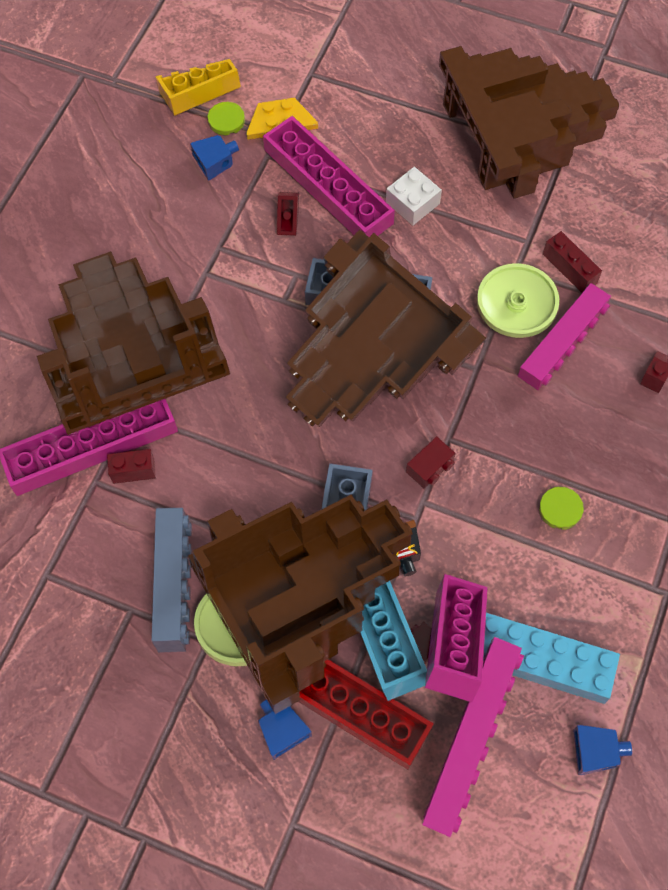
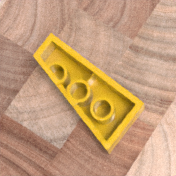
[155,59,241,116]

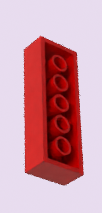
[298,660,434,770]

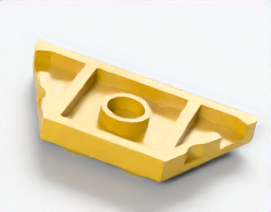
[247,97,318,140]

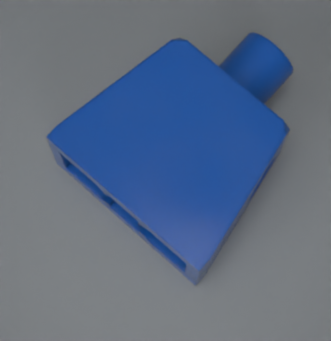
[190,135,239,181]
[258,699,312,760]
[573,725,632,775]

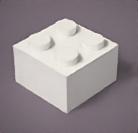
[386,167,442,226]

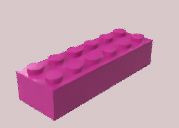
[425,574,488,702]

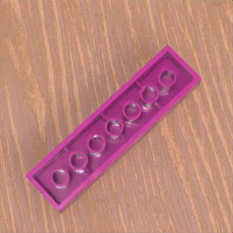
[263,116,395,237]
[0,399,178,496]
[422,637,524,837]

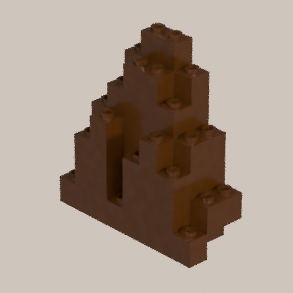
[439,46,619,199]
[286,229,486,427]
[37,251,230,435]
[188,494,413,714]

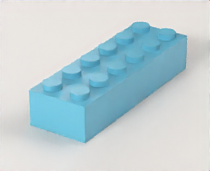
[360,581,427,701]
[483,613,620,704]

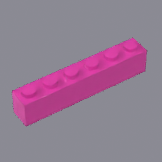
[518,283,611,390]

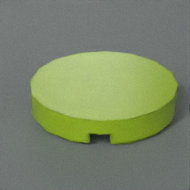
[208,101,245,135]
[539,487,584,530]

